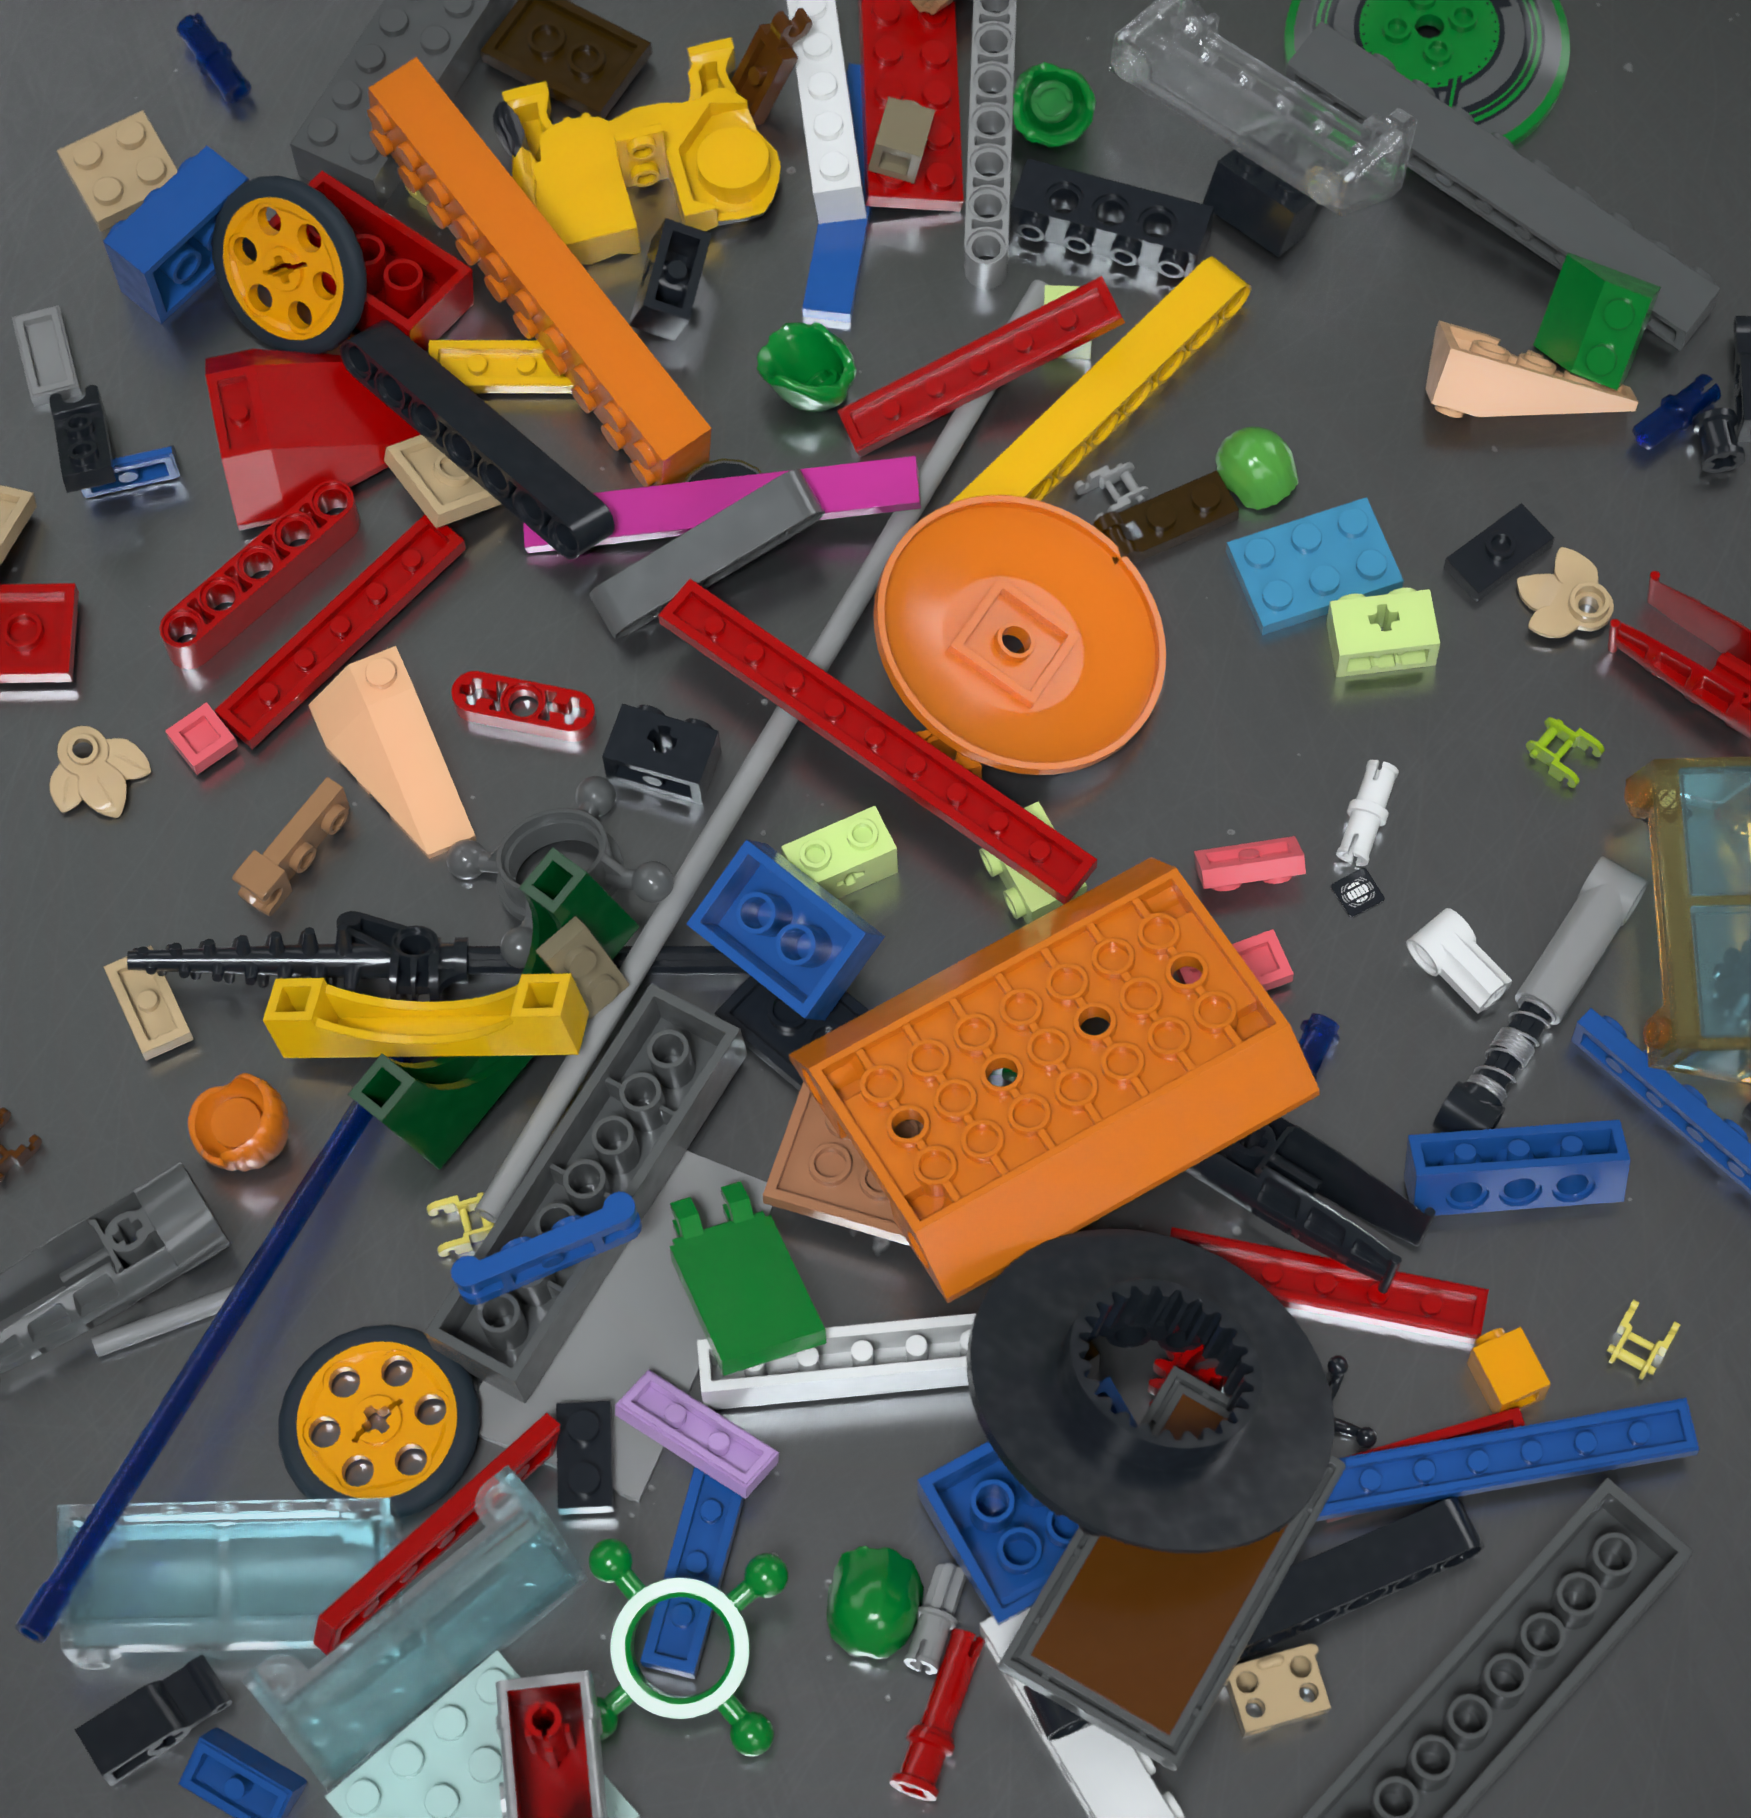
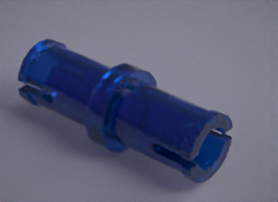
[176,13,252,104]

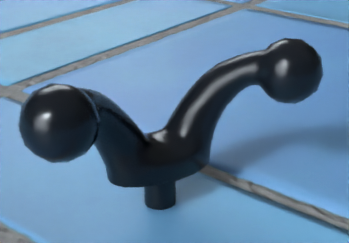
[1327,1355,1377,1448]

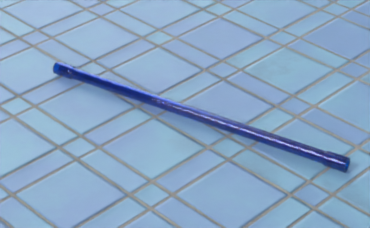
[15,1057,414,1644]

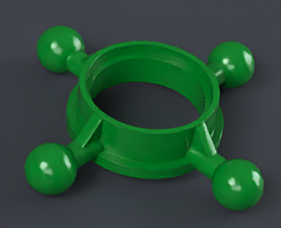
[588,1538,788,1757]

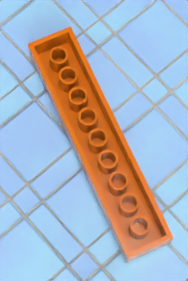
[367,57,712,487]

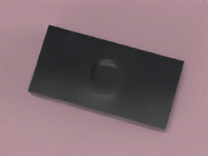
[1444,503,1555,602]

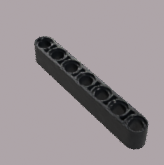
[340,320,615,559]

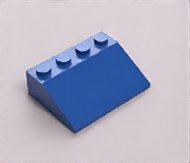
[917,1377,1138,1626]

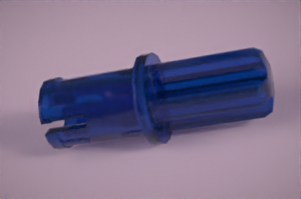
[1632,374,1721,450]

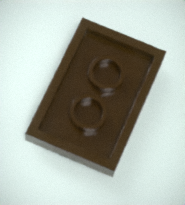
[480,0,652,119]

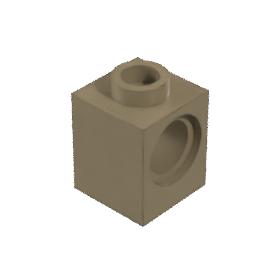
[868,96,935,183]

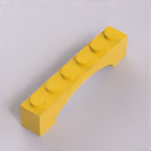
[263,973,589,1058]

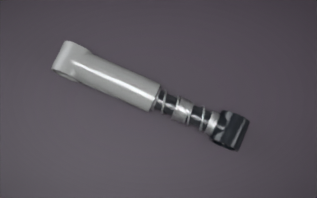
[1433,856,1649,1133]

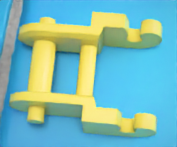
[426,1192,494,1257]
[1607,1299,1681,1380]

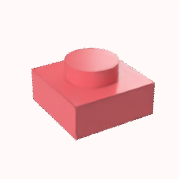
[165,702,239,775]

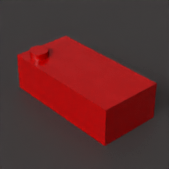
[268,170,474,351]

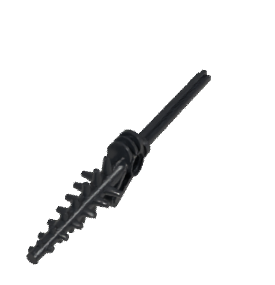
[127,911,748,1002]

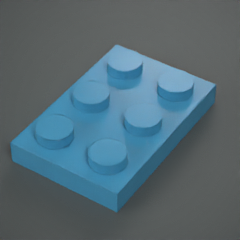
[1226,497,1404,635]

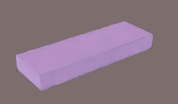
[615,1369,779,1499]

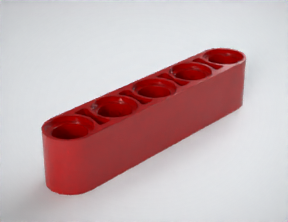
[159,480,361,670]

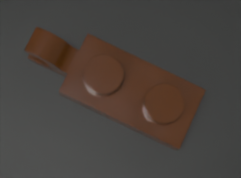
[730,8,812,126]

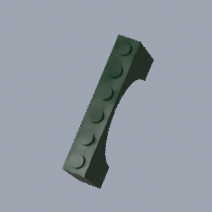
[348,847,640,1170]

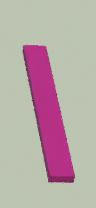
[523,456,921,554]

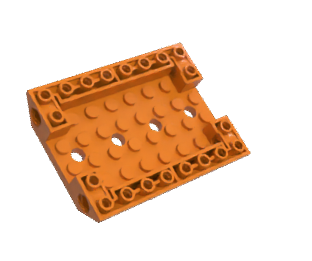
[789,857,1320,1303]

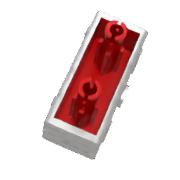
[495,1671,608,1818]

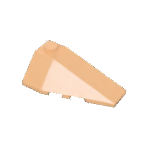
[1425,321,1639,418]
[308,646,476,859]

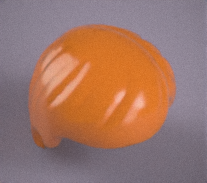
[188,1073,289,1172]

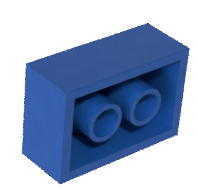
[103,146,251,324]
[686,839,885,1021]

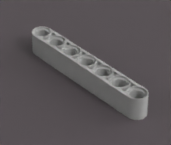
[964,0,1016,289]

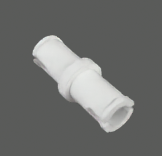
[1336,760,1399,866]

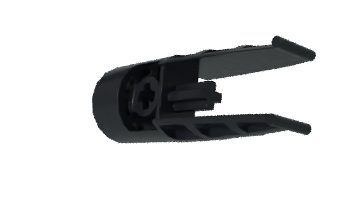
[1185,1117,1435,1294]

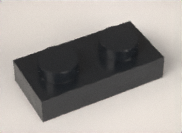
[556,1401,614,1515]

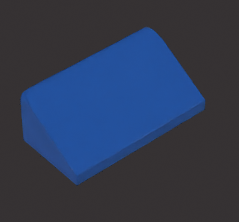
[81,445,180,498]
[178,1727,307,1818]

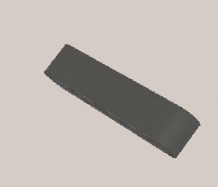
[589,468,825,639]

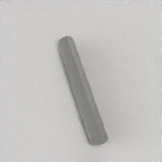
[91,1281,251,1357]

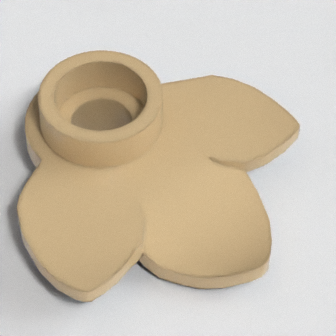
[1516,547,1614,638]
[49,726,151,819]

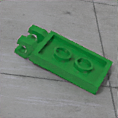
[670,1181,827,1376]

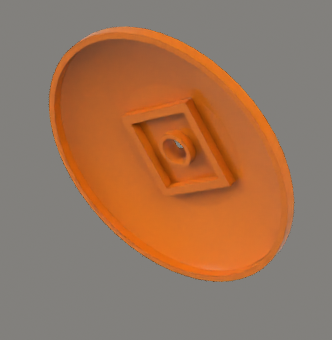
[873,495,1166,775]

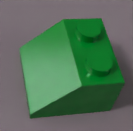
[1533,252,1661,390]

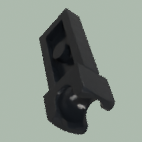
[49,385,116,493]

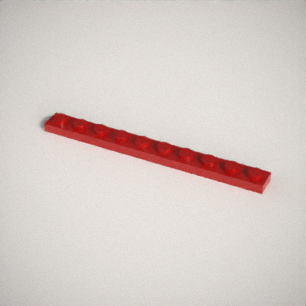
[658,579,1097,904]

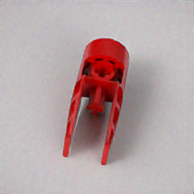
[1608,571,1751,739]

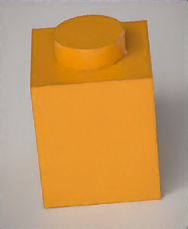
[1467,1327,1551,1414]

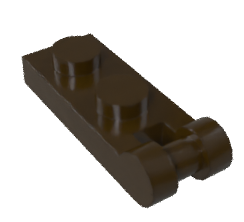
[1092,470,1239,564]

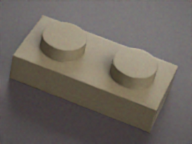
[536,916,630,1020]

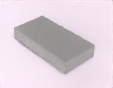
[12,305,82,407]

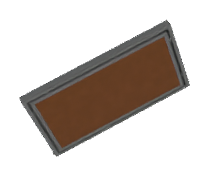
[997,1366,1346,1770]

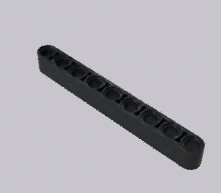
[1023,1497,1484,1741]

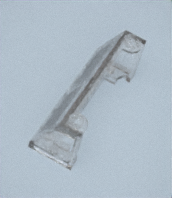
[1109,0,1418,217]

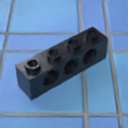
[1010,158,1214,278]

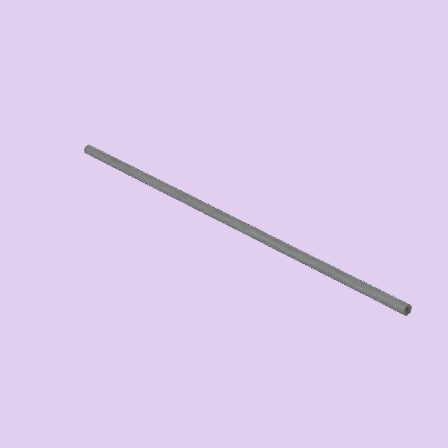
[475,280,1048,1223]

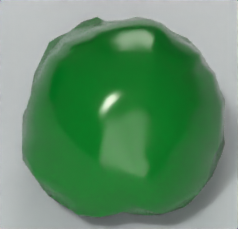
[1013,62,1096,147]
[756,321,857,412]
[826,1546,924,1660]

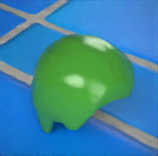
[1215,426,1299,510]

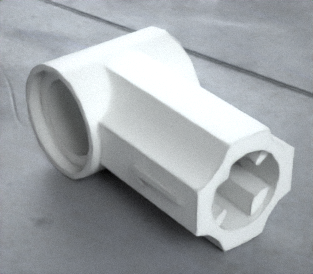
[1406,908,1512,1014]

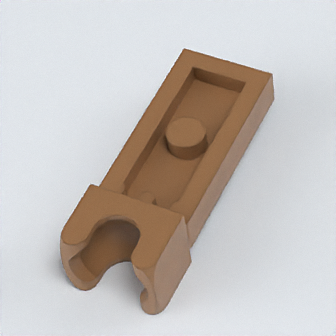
[232,777,350,916]

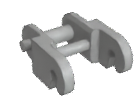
[1073,462,1150,521]

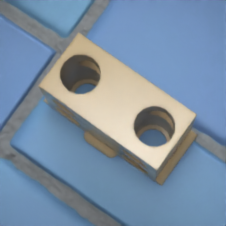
[1224,1643,1331,1738]

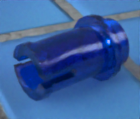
[1298,1013,1340,1080]

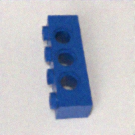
[1404,1120,1631,1216]

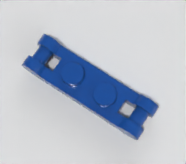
[451,1192,642,1305]

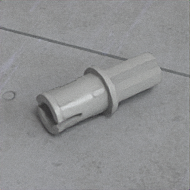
[904,1562,967,1674]

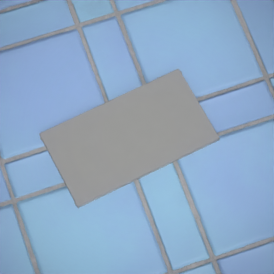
[477,1150,774,1503]

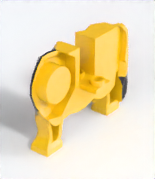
[493,37,781,265]

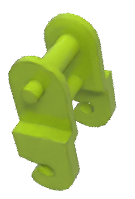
[1526,717,1605,788]

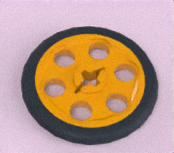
[212,176,367,354]
[278,1324,480,1523]

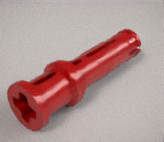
[890,1629,985,1801]

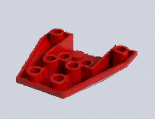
[205,349,421,531]

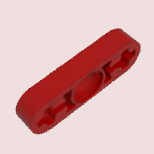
[451,671,597,742]

